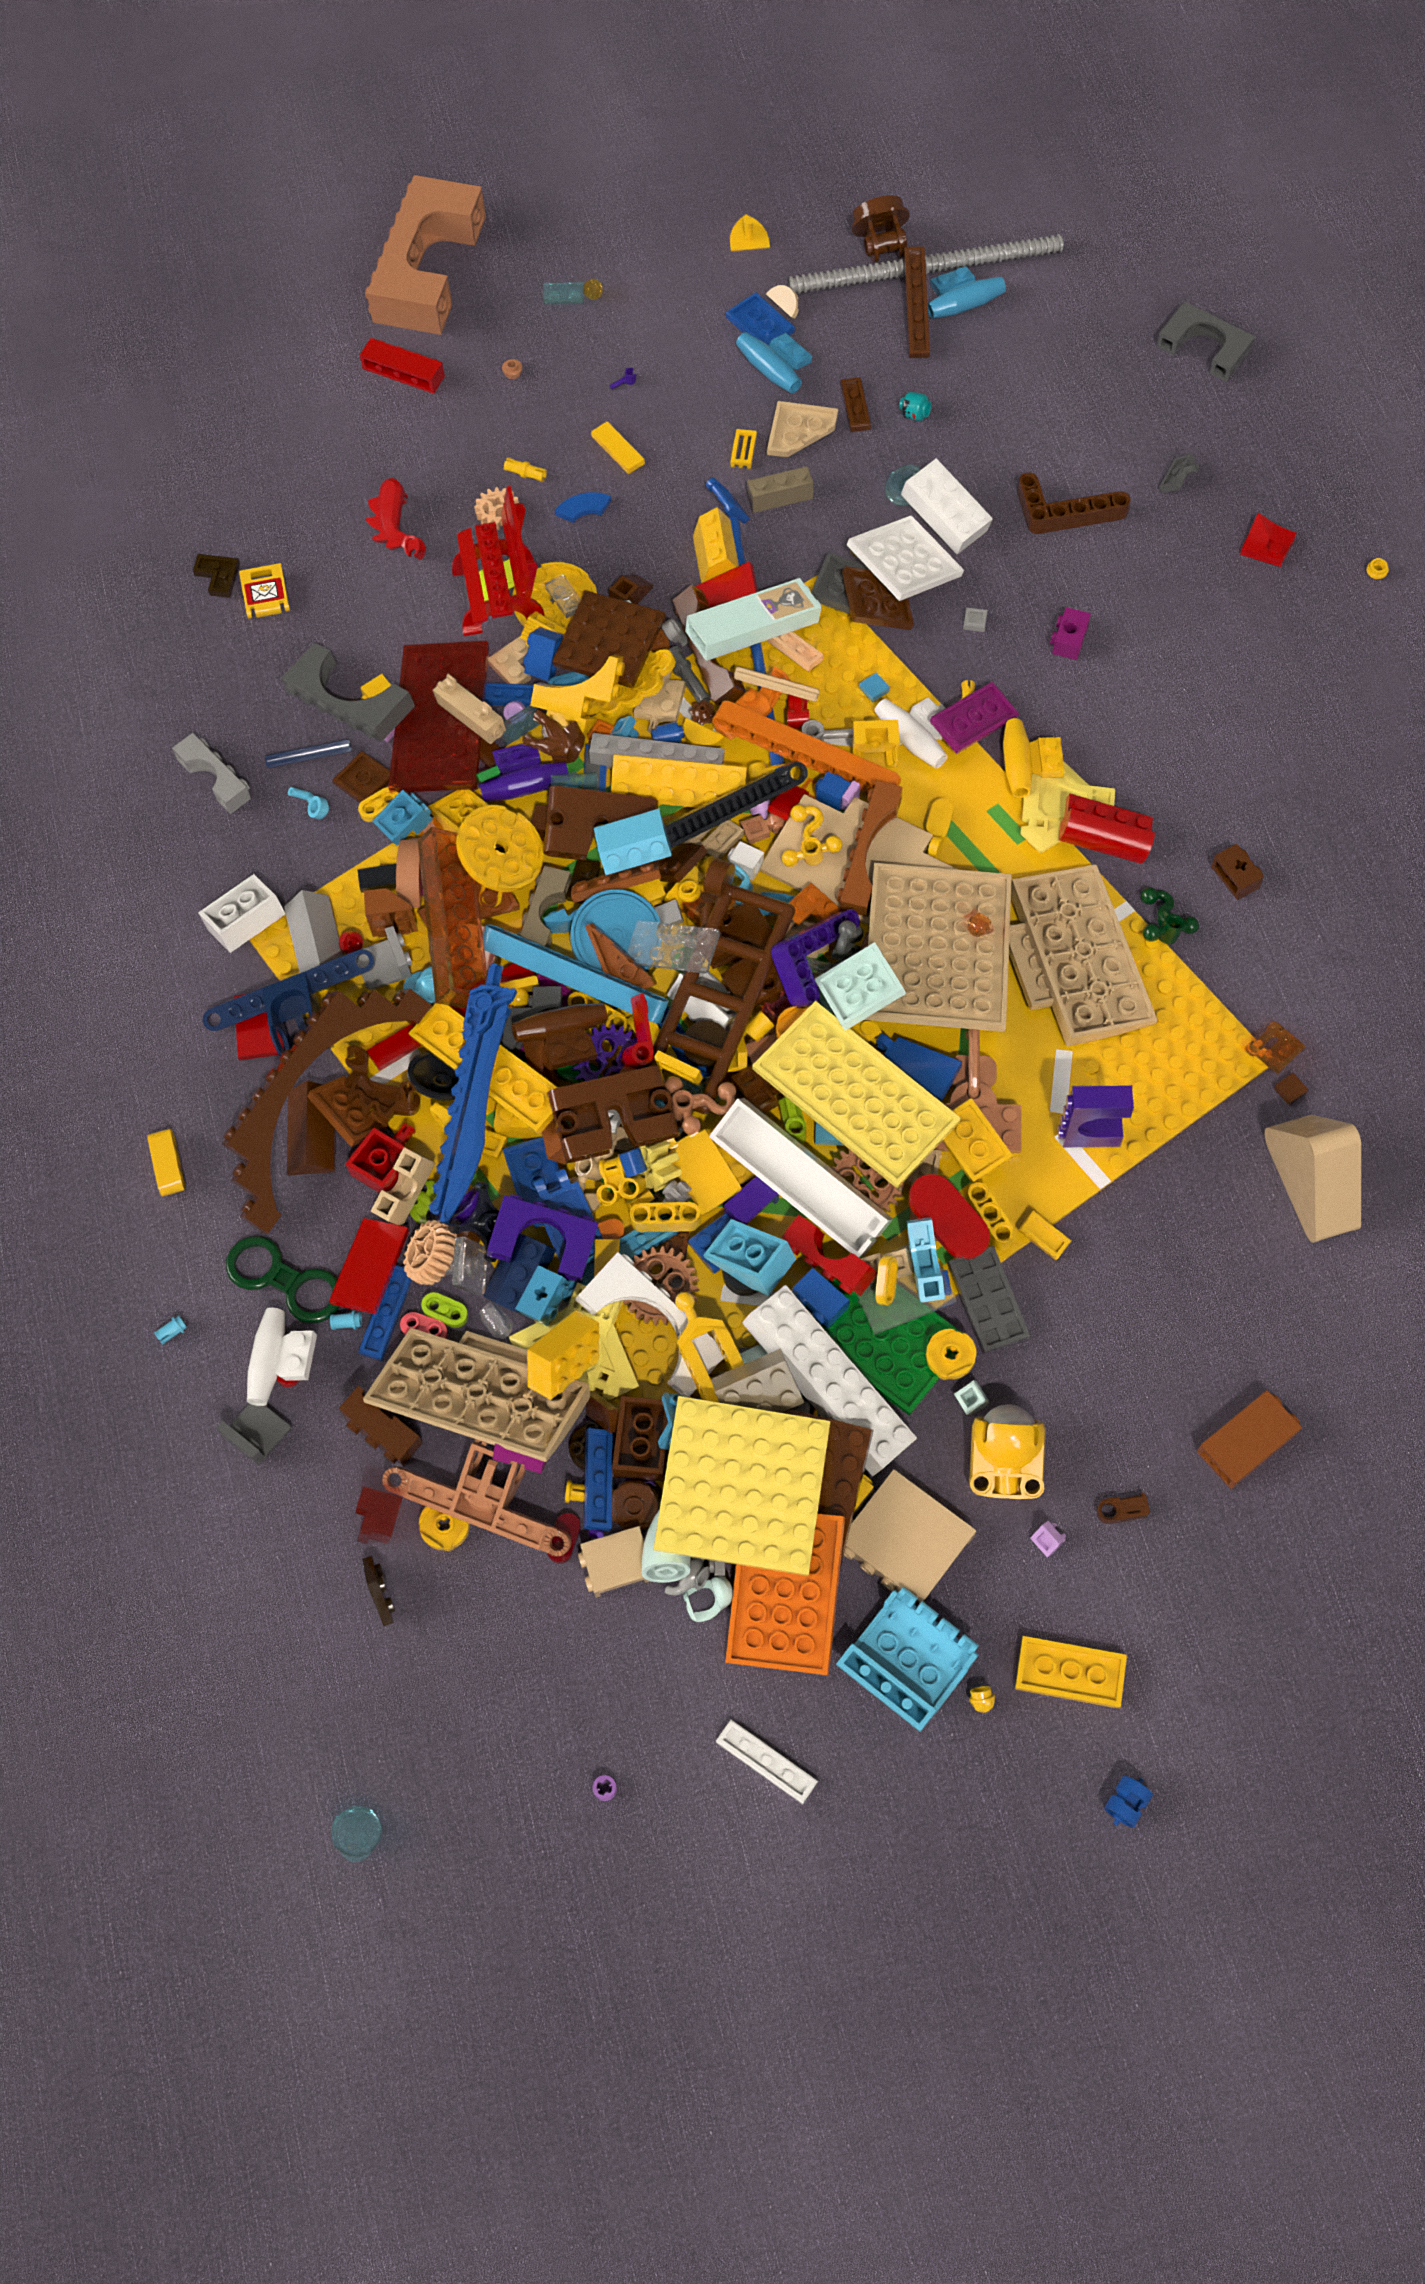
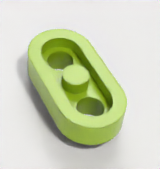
[421,1292,468,1328]

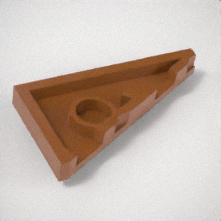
[585,923,657,989]

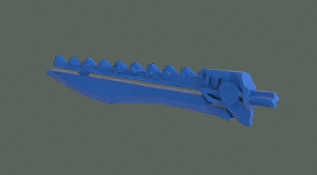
[429,963,517,1225]

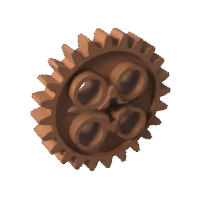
[830,1149,905,1213]
[623,1246,700,1326]

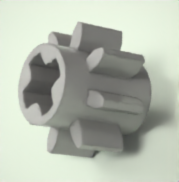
[662,1180,692,1203]

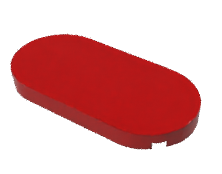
[909,1174,990,1260]

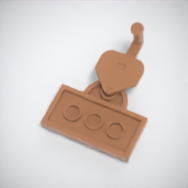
[935,1029,1021,1153]

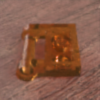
[1245,1022,1306,1075]

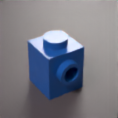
[815,772,851,811]

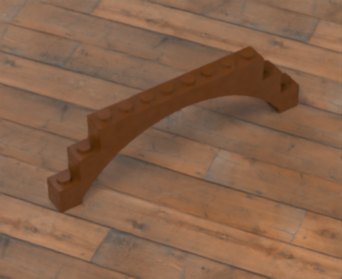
[222,988,432,1234]

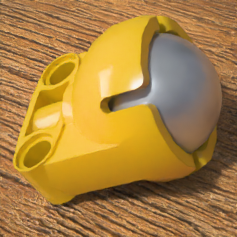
[969,1404,1046,1499]

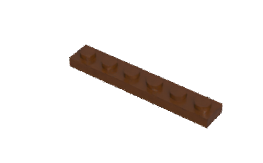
[904,247,930,358]

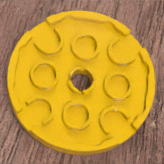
[512,562,597,629]
[456,805,544,892]

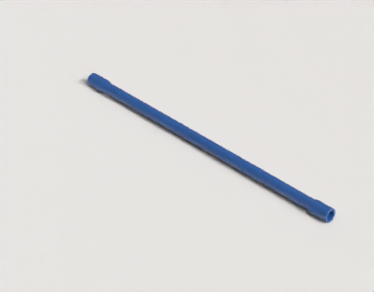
[729,516,785,766]

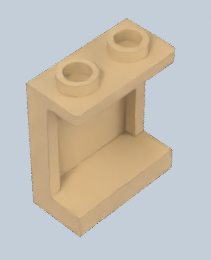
[578,1526,650,1598]

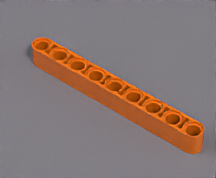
[712,701,901,793]

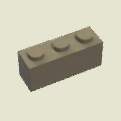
[747,466,813,513]

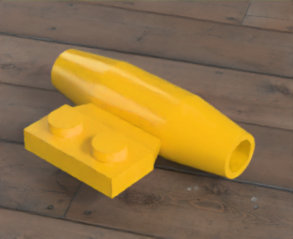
[1003,718,1065,798]

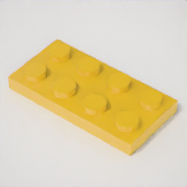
[1015,1636,1127,1709]

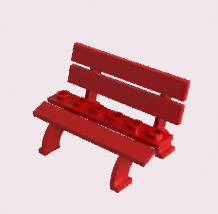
[452,486,545,636]

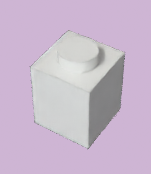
[727,841,764,881]

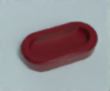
[547,1513,581,1564]

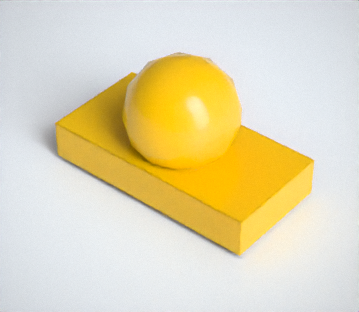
[500,976,539,1008]

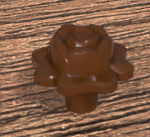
[690,700,716,726]

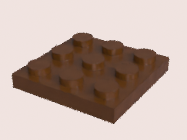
[842,566,914,630]

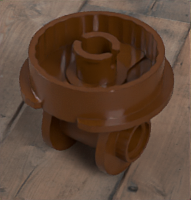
[851,195,910,263]

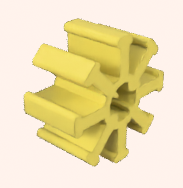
[638,1140,681,1192]

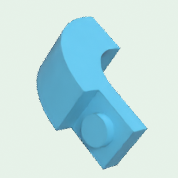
[906,1217,945,1303]

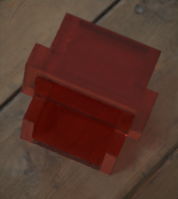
[355,1486,403,1544]

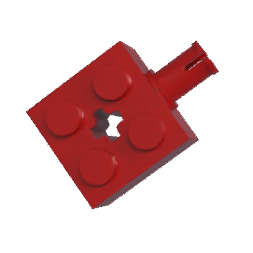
[345,1123,416,1193]

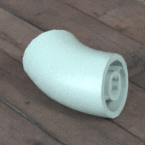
[642,1509,691,1583]

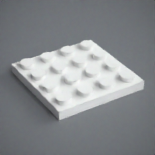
[847,516,964,601]

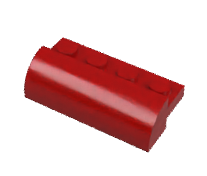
[1058,793,1155,864]

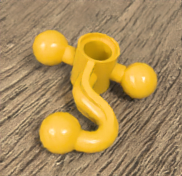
[781,804,843,867]

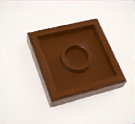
[332,751,395,803]

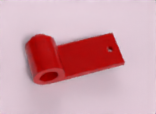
[622,993,654,1068]

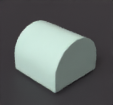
[954,1380,990,1415]

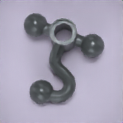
[829,921,864,970]

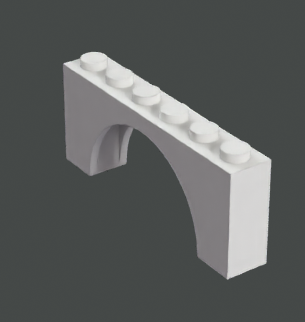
[575,1252,723,1397]

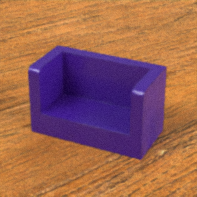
[724,1176,779,1225]

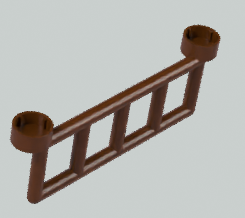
[619,858,795,1114]

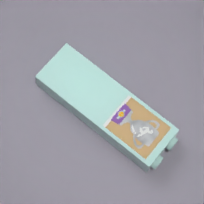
[685,578,821,661]

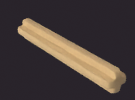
[734,667,819,702]

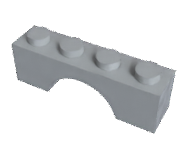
[172,733,251,814]

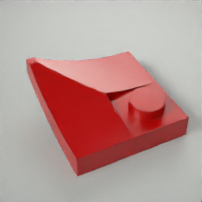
[1240,513,1297,567]

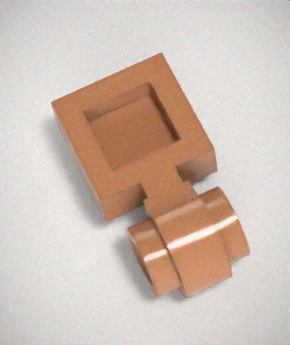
[740,813,786,845]

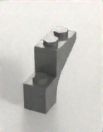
[500,986,563,1056]

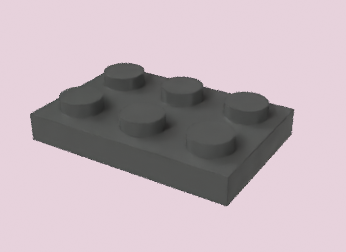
[811,552,868,614]

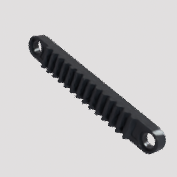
[664,761,808,848]

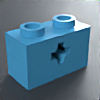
[515,1265,570,1327]

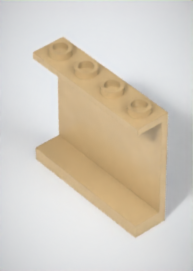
[844,1470,976,1607]

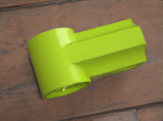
[779,1096,806,1144]

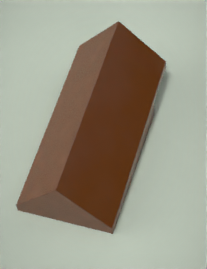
[287,1080,336,1176]

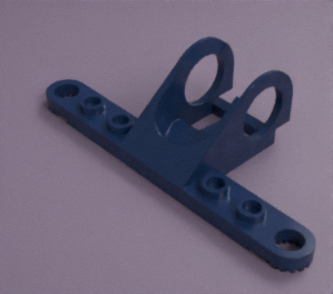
[203,949,376,1057]

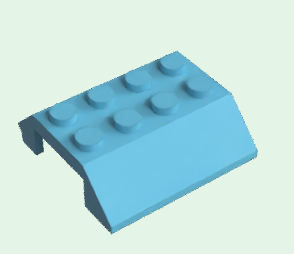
[836,1587,979,1732]

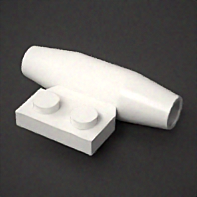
[875,698,947,768]
[247,1308,317,1406]

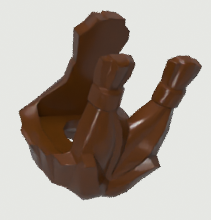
[522,710,585,763]

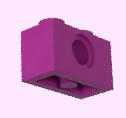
[1050,607,1091,660]

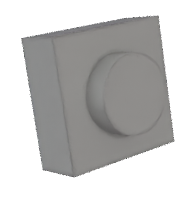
[710,1560,726,1578]

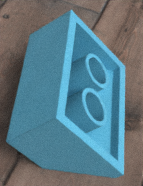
[594,808,672,875]

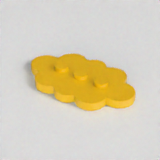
[586,649,676,718]

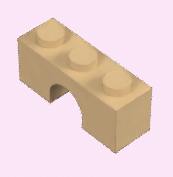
[371,1147,435,1226]

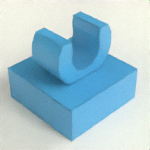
[610,716,639,738]

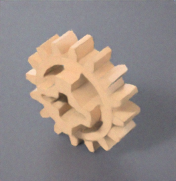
[474,487,519,530]

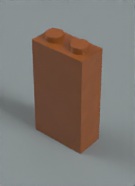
[1197,1390,1302,1490]

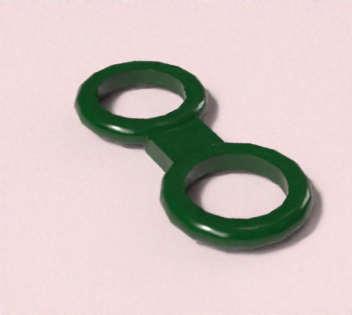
[226,1236,340,1324]

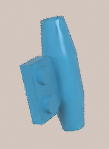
[928,266,1006,319]
[736,332,812,394]

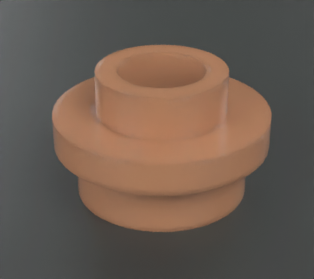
[502,359,522,379]

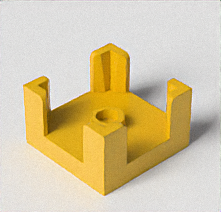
[852,720,900,767]

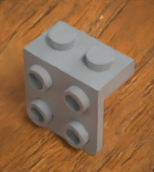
[357,926,412,990]

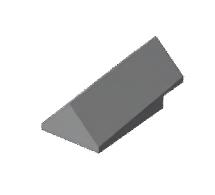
[284,890,344,973]

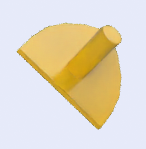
[730,214,770,251]

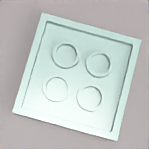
[815,942,907,1031]

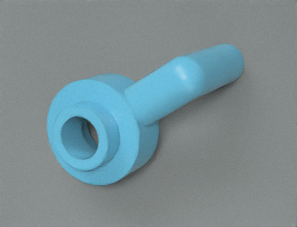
[288,787,329,820]

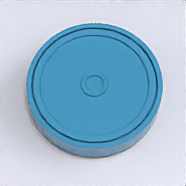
[570,889,663,972]

